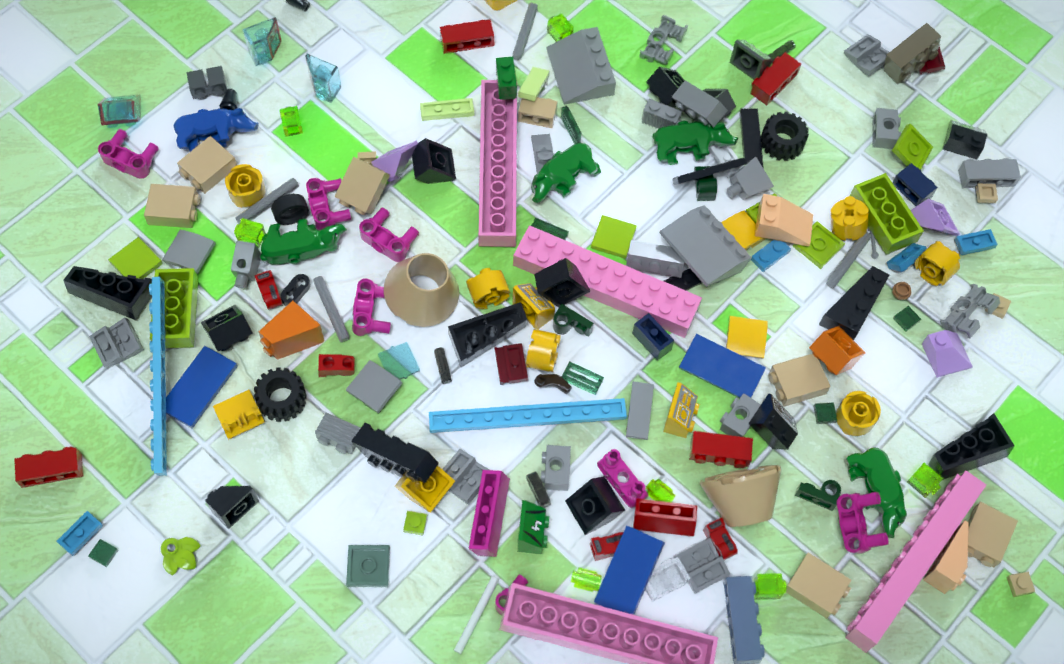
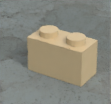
[518,97,558,128]

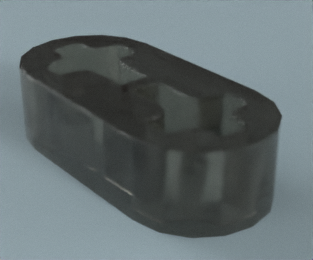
[526,471,551,508]

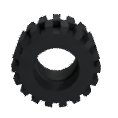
[761,112,809,161]
[254,367,307,422]

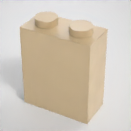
[177,136,237,194]
[334,157,390,215]
[144,184,200,228]
[768,354,831,407]
[968,502,1018,567]
[784,552,851,619]

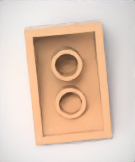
[755,194,813,246]
[923,520,969,594]

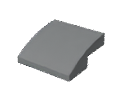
[844,34,889,76]
[162,229,216,274]
[89,317,144,368]
[346,360,402,413]
[442,449,490,505]
[673,538,731,594]

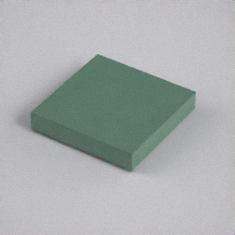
[346,545,390,588]

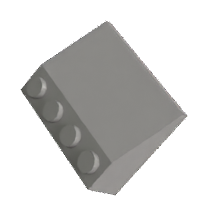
[546,27,616,105]
[659,205,752,287]

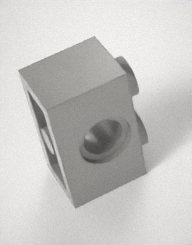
[872,108,901,149]
[720,393,761,437]
[541,445,571,491]

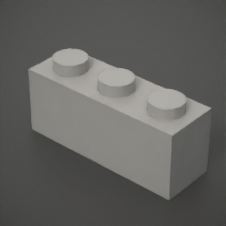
[672,80,728,127]
[958,158,1021,188]
[626,240,684,278]

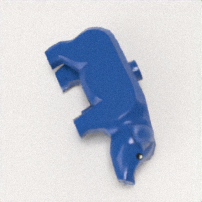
[173,108,259,152]

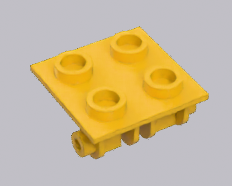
[213,390,265,440]

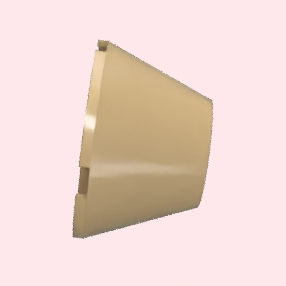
[384,253,459,327]
[700,465,781,527]

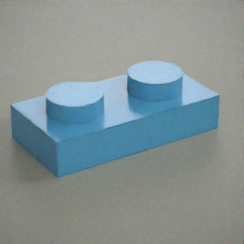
[955,229,998,255]
[751,240,791,272]
[887,243,927,272]
[56,511,103,556]

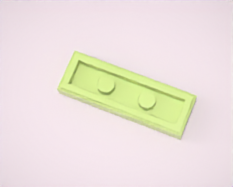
[518,67,550,101]
[420,98,474,121]

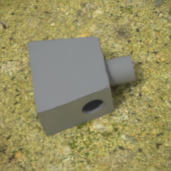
[727,157,774,200]
[231,240,261,289]

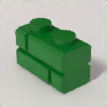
[495,56,517,100]

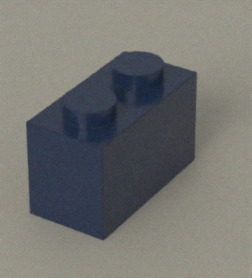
[893,163,938,206]
[632,313,674,361]

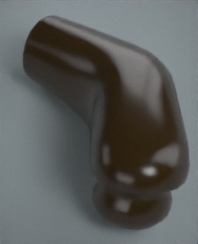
[534,374,572,394]

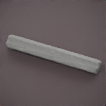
[512,2,538,60]
[236,178,299,226]
[826,232,872,288]
[313,276,349,342]

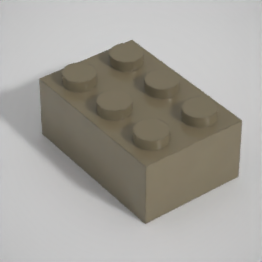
[884,22,941,84]

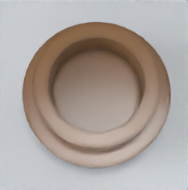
[892,282,912,300]

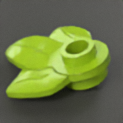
[160,537,200,575]

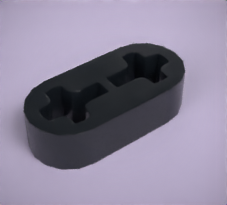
[281,274,311,306]

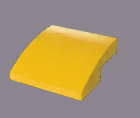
[721,210,766,250]
[726,316,768,358]

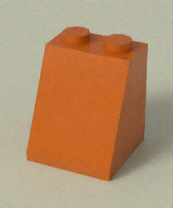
[258,301,324,360]

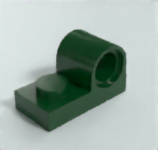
[694,166,717,201]
[553,304,594,337]
[794,480,841,511]

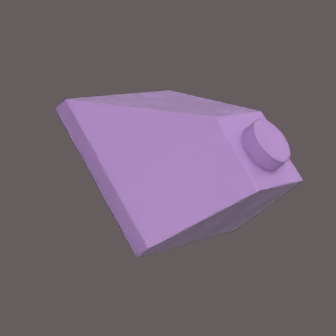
[371,140,418,182]
[910,198,960,236]
[922,330,973,377]

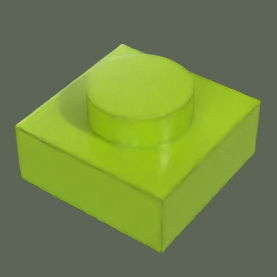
[403,511,427,536]

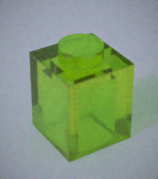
[547,13,574,42]
[279,106,303,137]
[234,218,266,249]
[907,462,943,498]
[754,574,786,600]

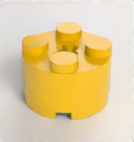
[225,164,266,208]
[831,196,869,241]
[915,241,960,286]
[466,268,510,309]
[526,329,561,372]
[836,391,881,436]

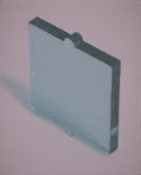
[378,342,420,380]

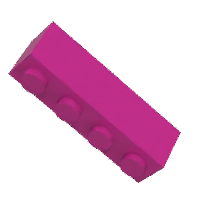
[468,470,510,557]

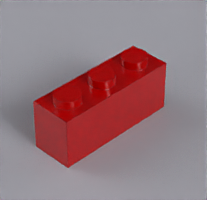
[440,19,494,54]
[750,52,802,106]
[689,431,753,469]
[14,447,83,488]
[633,498,697,537]

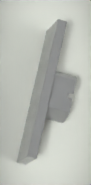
[531,134,554,173]
[626,381,654,440]

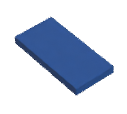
[679,333,766,398]
[166,345,238,428]
[594,525,665,615]

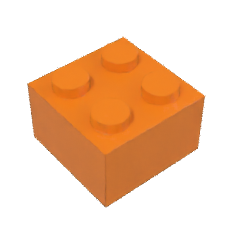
[809,326,866,375]

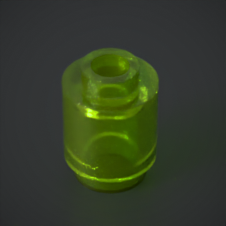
[646,478,676,502]
[570,567,602,592]

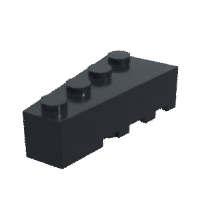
[63,266,152,320]
[819,266,890,340]
[448,302,527,368]
[928,413,1015,481]
[351,422,439,483]

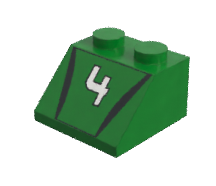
[517,500,550,554]

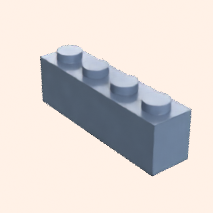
[723,576,765,664]

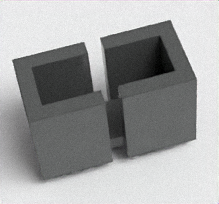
[186,66,227,100]

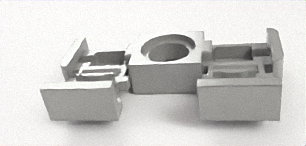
[639,15,688,65]
[940,284,1000,338]

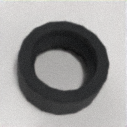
[271,194,309,225]

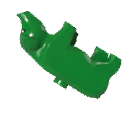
[653,121,738,165]
[531,142,601,203]
[260,219,346,265]
[846,448,907,538]

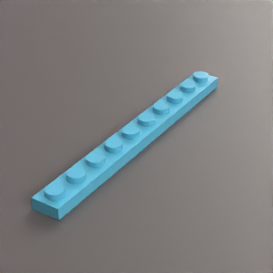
[149,277,167,476]
[429,398,627,433]

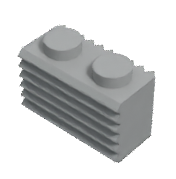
[641,99,682,129]
[315,413,360,454]

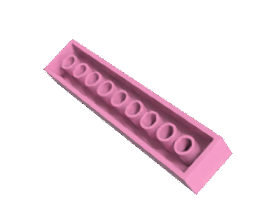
[478,80,517,247]
[513,225,702,338]
[845,470,986,653]
[499,583,718,664]

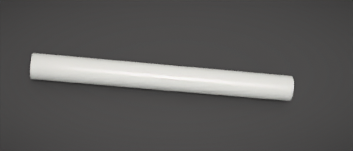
[454,576,499,654]

